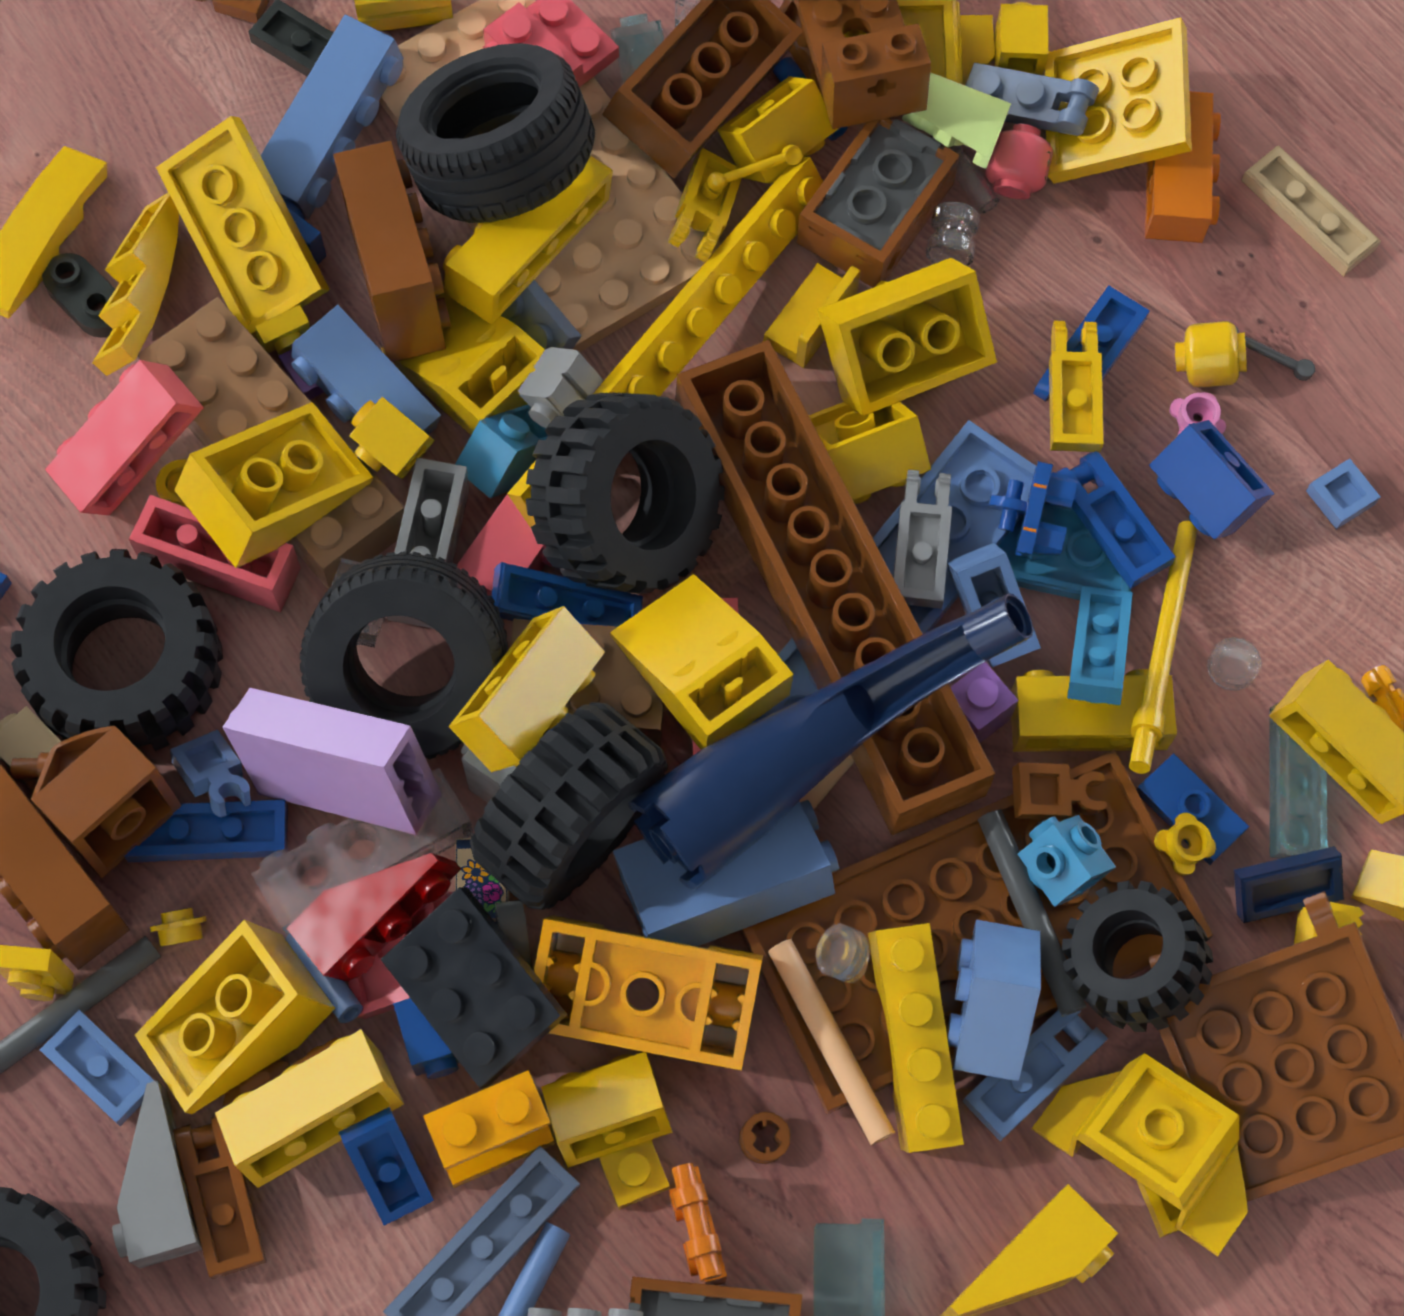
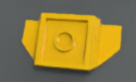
[844,0,995,85]
[1032,1053,1248,1256]

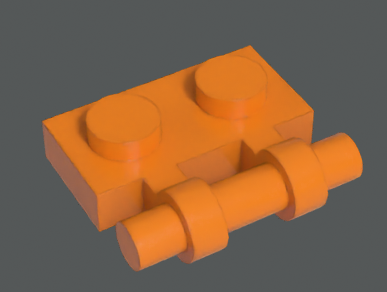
[668,1163,727,1285]

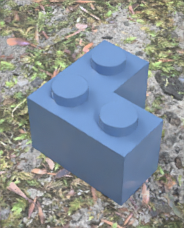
[947,919,1041,1082]

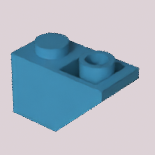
[455,405,548,498]

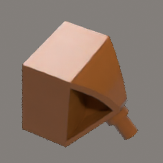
[10,726,182,878]

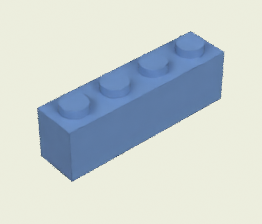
[260,14,404,219]

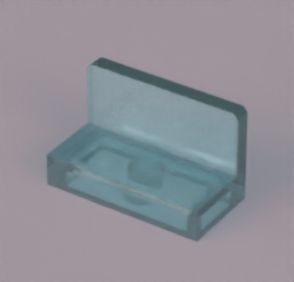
[813,1218,885,1316]

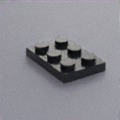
[381,887,568,1088]

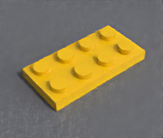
[156,116,330,338]

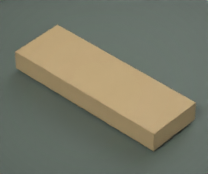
[1241,145,1381,277]

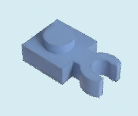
[170,729,251,817]

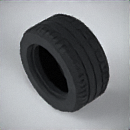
[396,43,595,223]

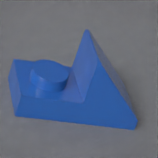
[339,1107,434,1226]

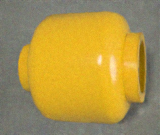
[1175,321,1247,388]

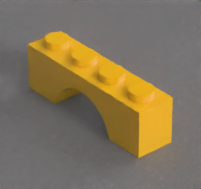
[868,923,964,1153]

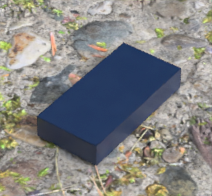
[1234,846,1344,923]

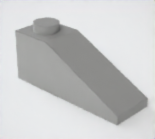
[112,1080,202,1269]

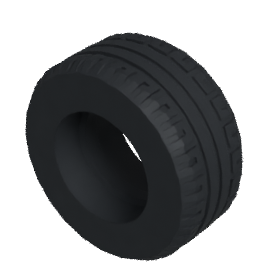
[300,551,509,760]

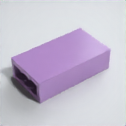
[222,688,442,835]

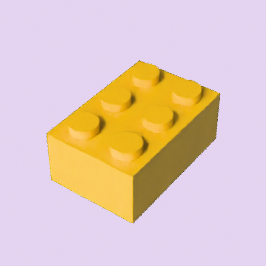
[817,257,997,416]

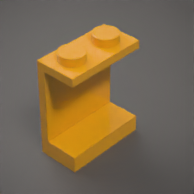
[423,1070,555,1188]

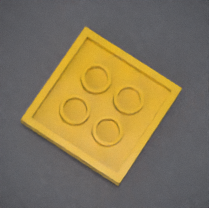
[1045,17,1192,184]

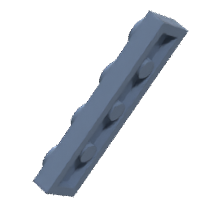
[383,1146,580,1316]

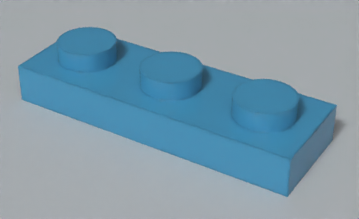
[1067,586,1133,705]

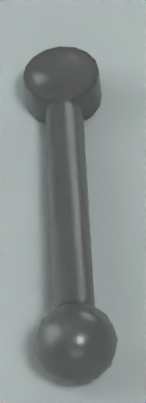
[1235,326,1315,381]

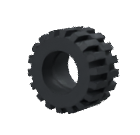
[1062,881,1213,1032]

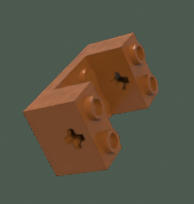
[795,0,931,129]

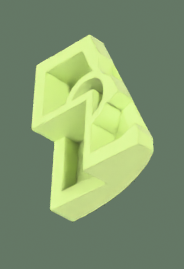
[902,72,1011,169]

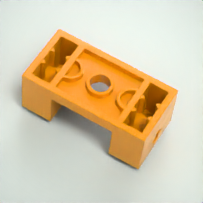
[534,915,763,1071]

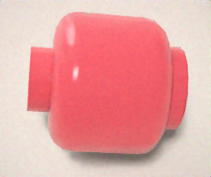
[985,124,1053,200]

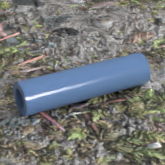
[286,933,363,1023]
[498,1222,570,1316]

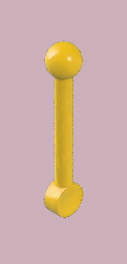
[707,144,803,191]

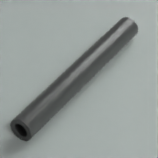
[978,809,1087,1017]
[0,936,161,1074]

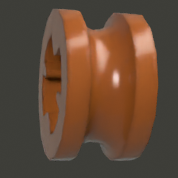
[739,1112,791,1164]

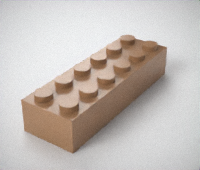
[138,297,405,589]

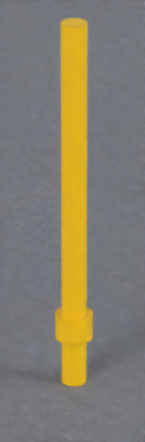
[1129,521,1198,774]

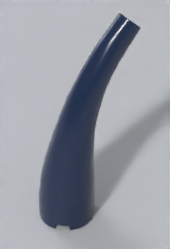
[628,593,1033,890]

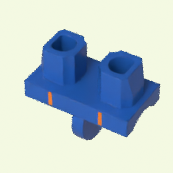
[988,461,1078,559]

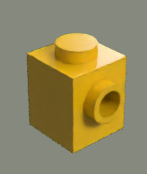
[349,397,435,479]

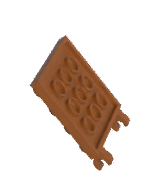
[1148,891,1404,1202]

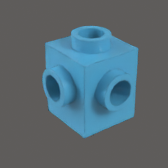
[1018,815,1116,907]

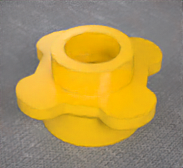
[1154,813,1216,876]
[150,908,207,946]

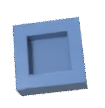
[1306,458,1381,530]

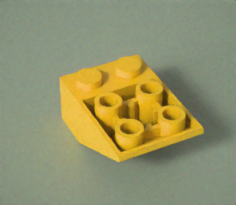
[380,293,545,435]
[610,574,794,750]

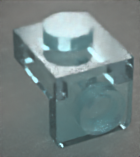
[610,13,664,84]

